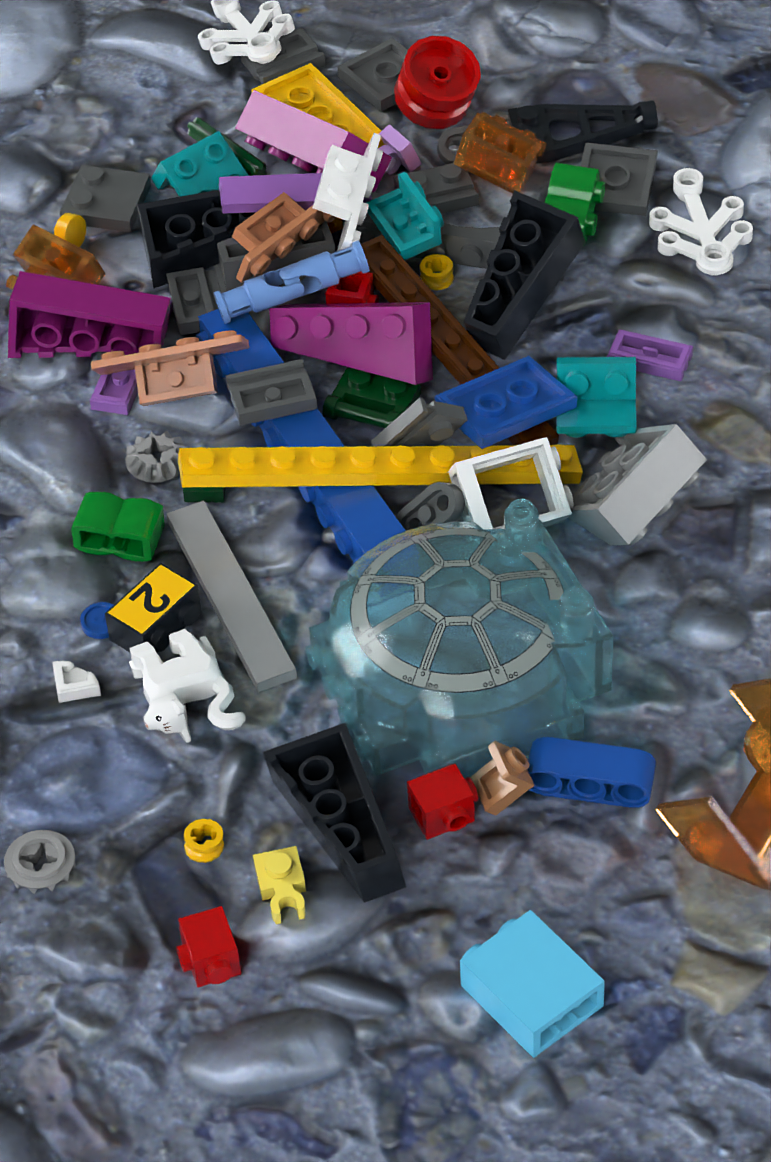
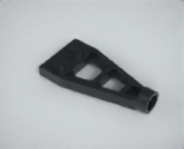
[508,100,658,166]

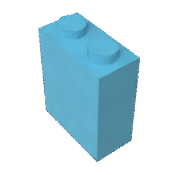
[460,910,604,1058]

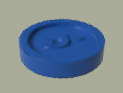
[80,602,113,639]

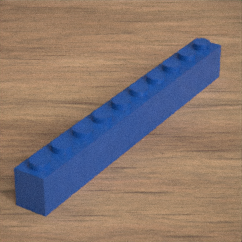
[196,309,420,594]

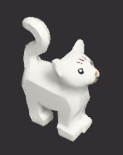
[129,629,246,743]

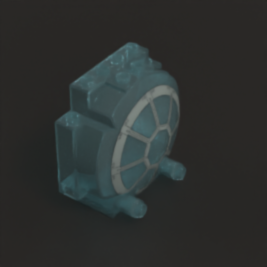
[305,499,613,778]

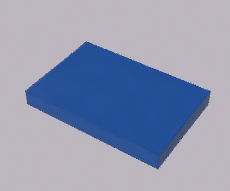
[435,356,578,449]

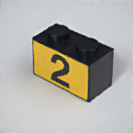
[105,563,202,653]

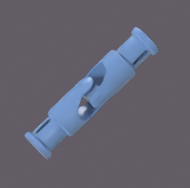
[213,240,370,324]

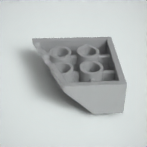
[568,424,707,546]

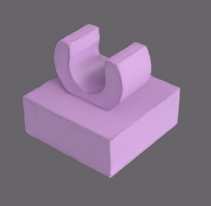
[378,124,422,175]

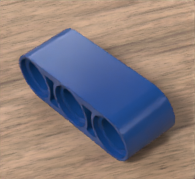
[527,737,657,808]

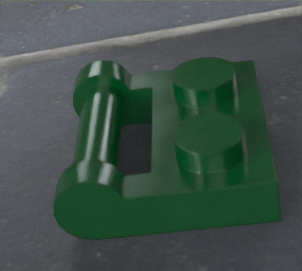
[322,367,421,429]

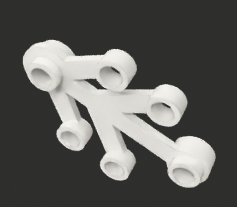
[198,0,295,64]
[649,168,753,275]

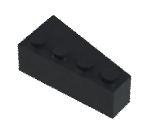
[137,190,256,289]
[464,190,585,360]
[263,723,406,903]

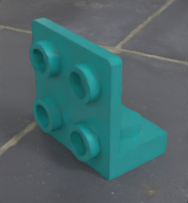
[151,131,249,197]
[557,357,637,438]

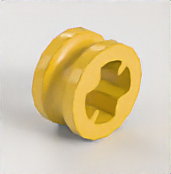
[420,254,454,291]
[184,819,224,863]

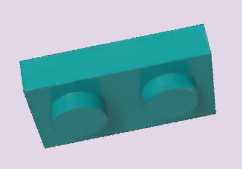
[366,171,444,260]

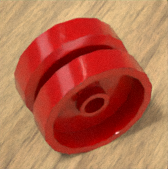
[394,36,481,129]

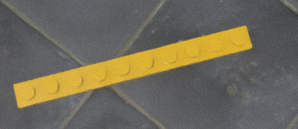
[178,444,583,488]

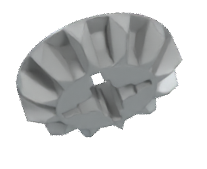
[125,431,188,483]
[4,830,76,894]

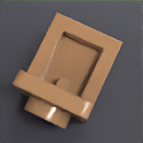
[470,741,534,816]

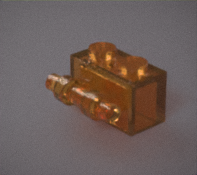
[453,111,547,194]
[6,224,106,290]

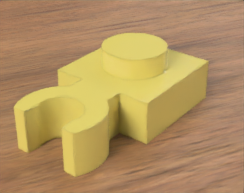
[253,846,306,925]

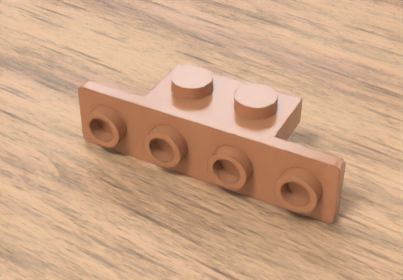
[232,192,336,283]
[91,330,250,406]

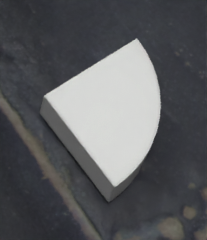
[52,661,101,703]

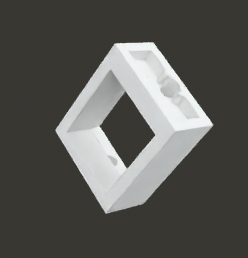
[448,437,574,548]

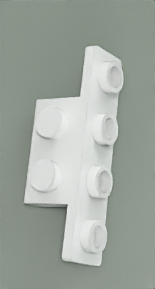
[312,133,383,251]

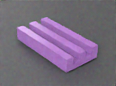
[607,329,693,381]

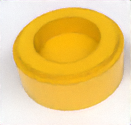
[54,213,86,251]

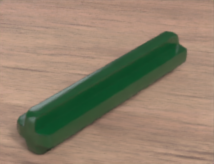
[187,117,267,176]

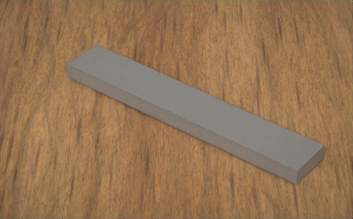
[166,501,297,692]

